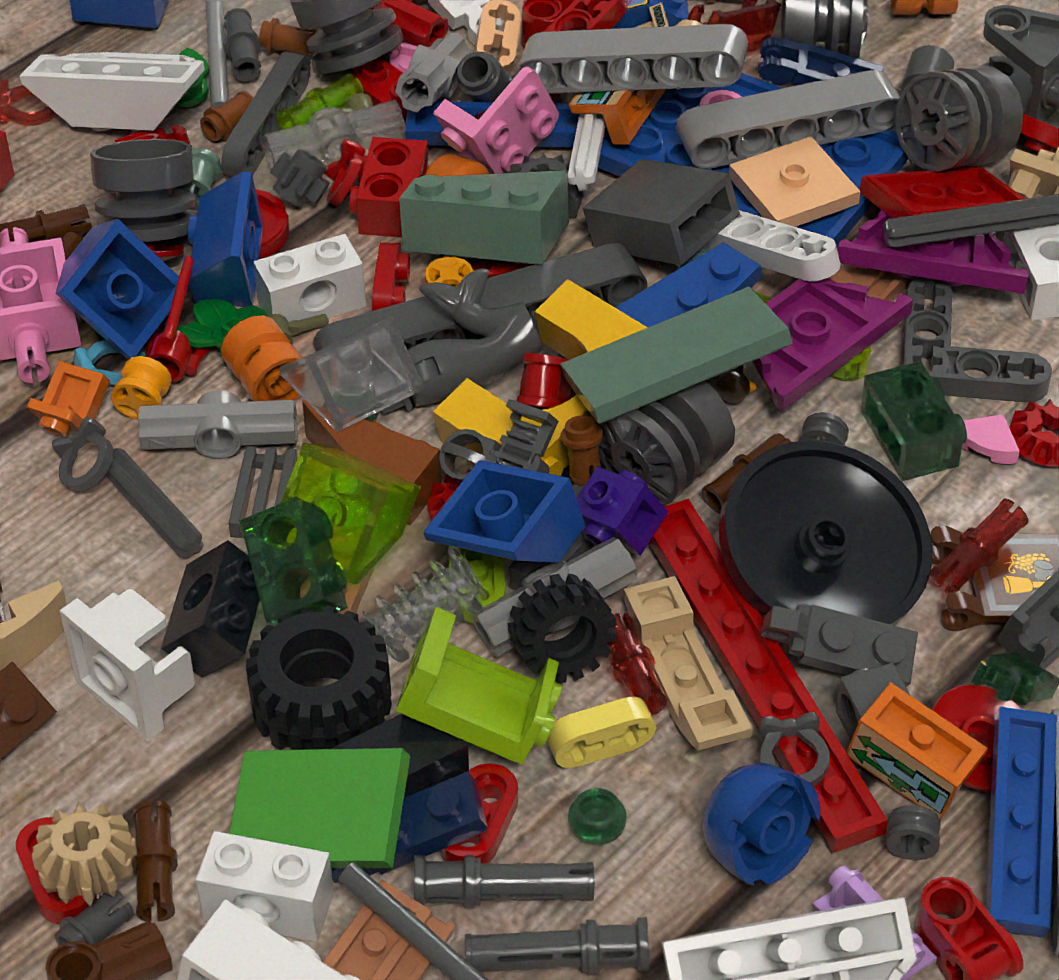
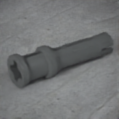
[414,855,595,909]
[465,917,650,975]

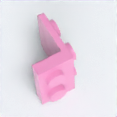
[433,67,559,174]

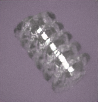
[362,547,486,663]

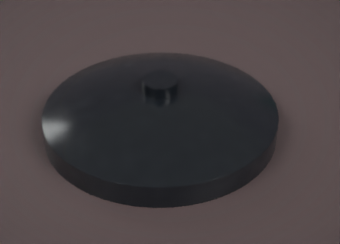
[719,441,933,626]

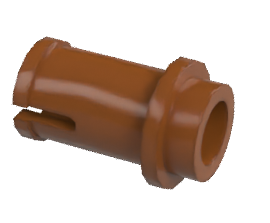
[259,18,317,58]
[200,91,253,141]
[561,415,603,486]

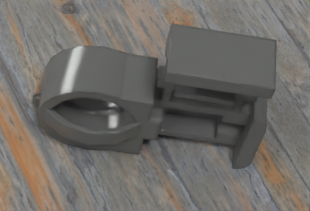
[439,399,559,484]

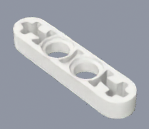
[702,210,841,281]

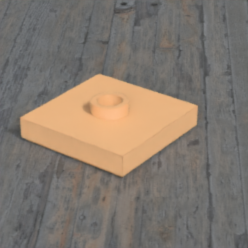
[729,136,860,227]

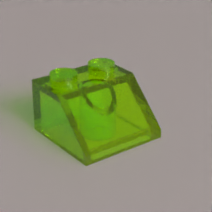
[266,443,421,584]

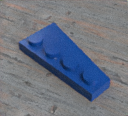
[557,242,762,360]

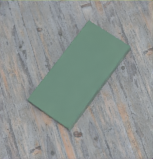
[560,286,793,424]

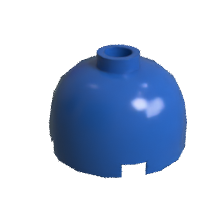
[702,763,821,885]

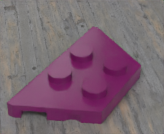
[838,210,1029,294]
[752,278,913,411]

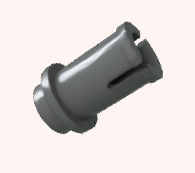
[55,890,134,946]

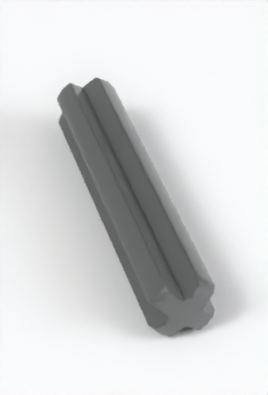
[106,448,204,559]

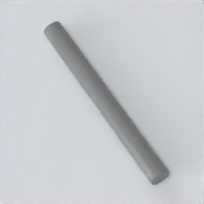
[205,0,229,108]

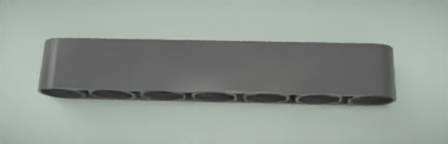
[313,243,648,388]

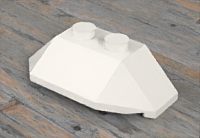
[19,52,205,132]
[661,897,917,980]

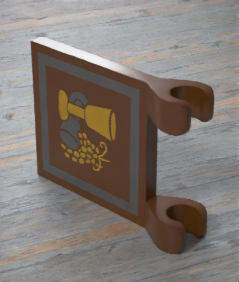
[930,526,1059,631]

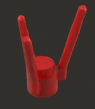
[145,256,214,382]

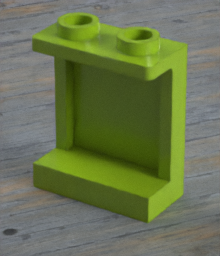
[395,607,562,765]

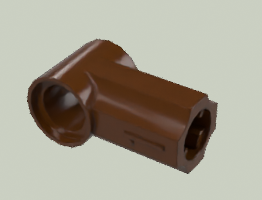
[45,921,172,980]

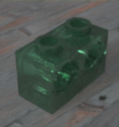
[861,361,967,481]
[239,497,348,626]

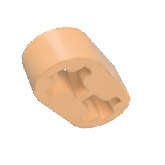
[474,0,521,74]

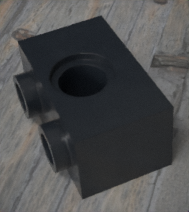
[160,540,268,678]

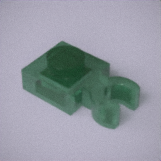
[971,652,1059,705]

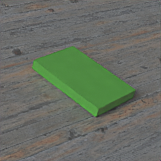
[229,748,410,868]

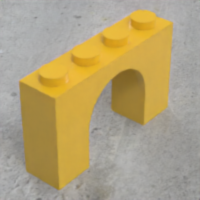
[433,279,648,476]

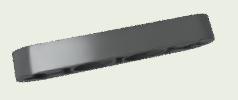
[221,51,311,177]

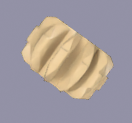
[32,801,137,907]

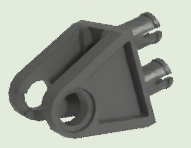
[982,5,1059,122]

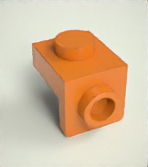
[26,361,110,437]

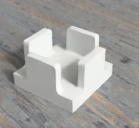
[60,589,195,742]

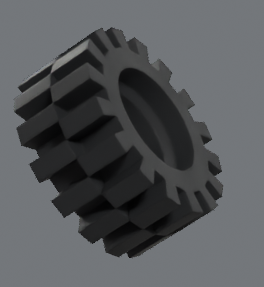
[508,574,617,683]

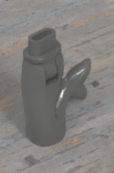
[368,269,544,414]

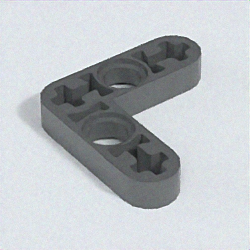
[902,277,1052,402]

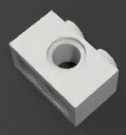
[1003,224,1059,321]
[253,234,366,322]
[196,831,334,942]

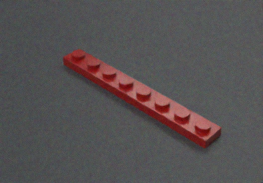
[649,499,888,853]

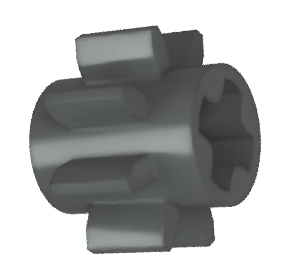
[270,148,330,207]

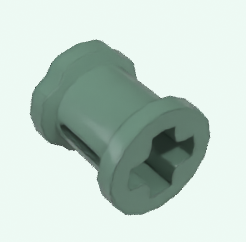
[175,148,222,210]

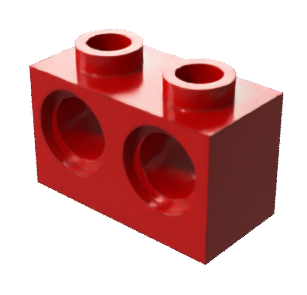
[350,137,429,238]

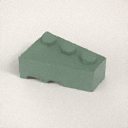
[399,170,569,265]

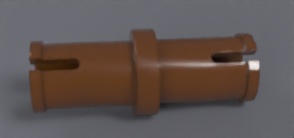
[132,800,178,922]

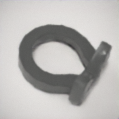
[52,417,114,492]
[759,712,830,787]

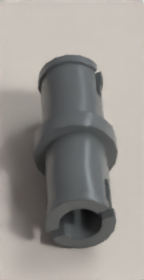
[224,8,261,82]

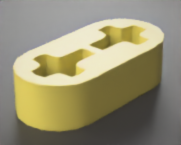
[547,697,656,768]

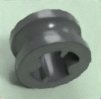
[799,412,849,446]
[886,805,941,860]

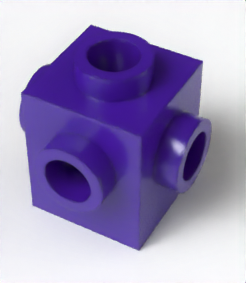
[577,466,668,556]

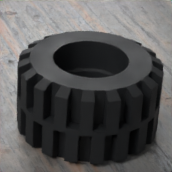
[246,606,392,750]

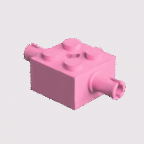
[0,227,81,383]

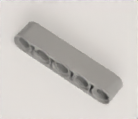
[517,24,748,93]
[675,70,900,169]

